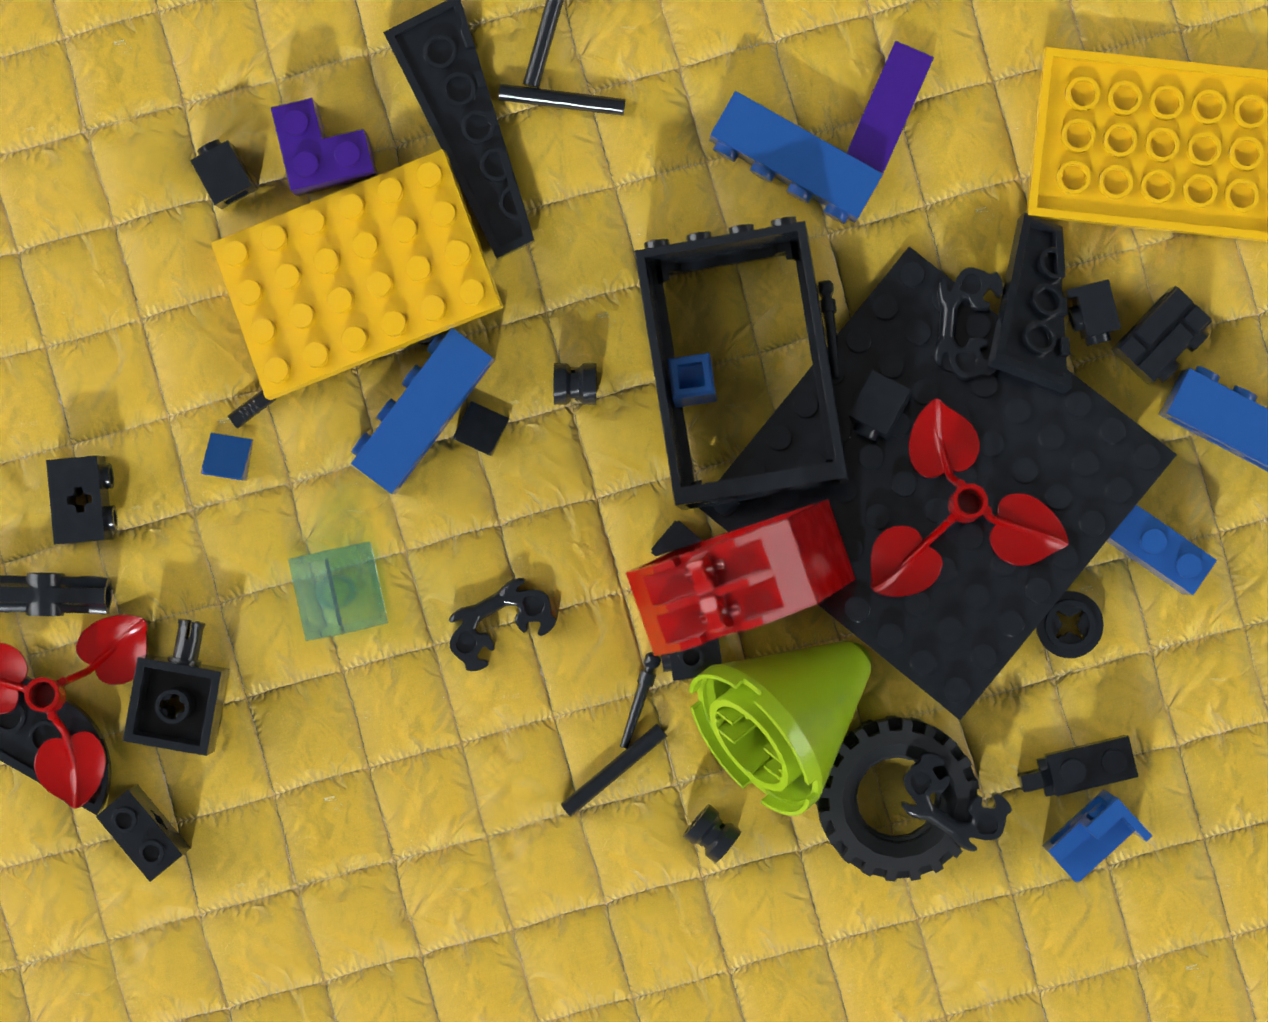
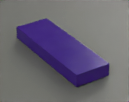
[846,41,934,174]

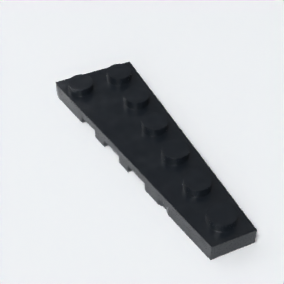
[383,0,535,260]

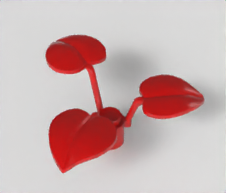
[870,399,1069,597]
[0,615,148,809]

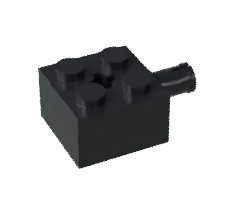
[123,619,229,756]

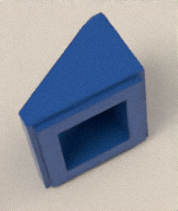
[667,353,717,407]
[201,433,253,481]

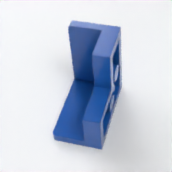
[1042,789,1152,882]

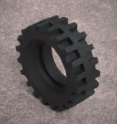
[815,715,980,882]

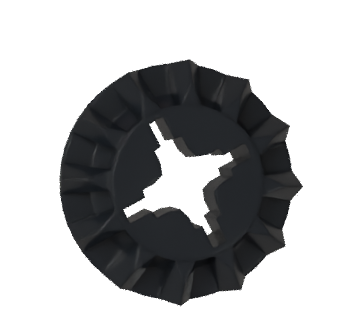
[1036,591,1104,658]

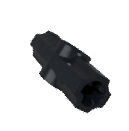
[0,573,112,616]

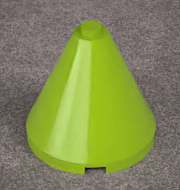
[689,641,872,816]

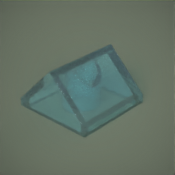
[288,541,388,641]

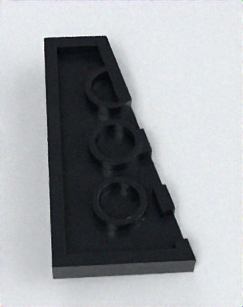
[988,212,1072,394]

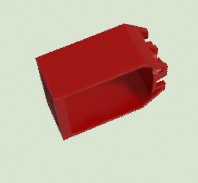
[625,499,856,656]

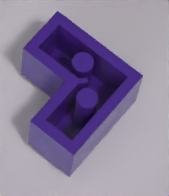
[271,98,378,196]

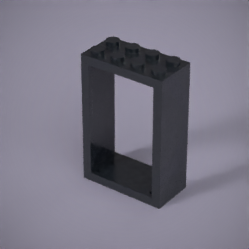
[635,217,849,510]

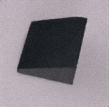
[453,401,510,456]
[651,520,702,556]

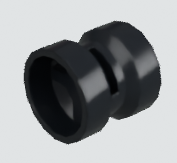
[553,363,597,405]
[683,804,742,863]

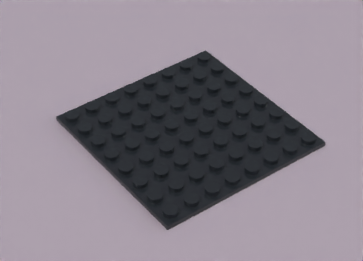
[699,247,1177,720]

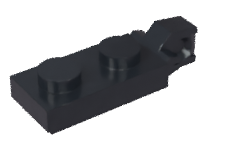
[1017,735,1139,797]

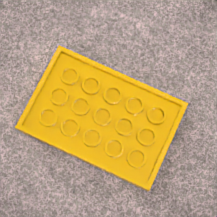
[1026,47,1268,242]
[211,149,503,400]

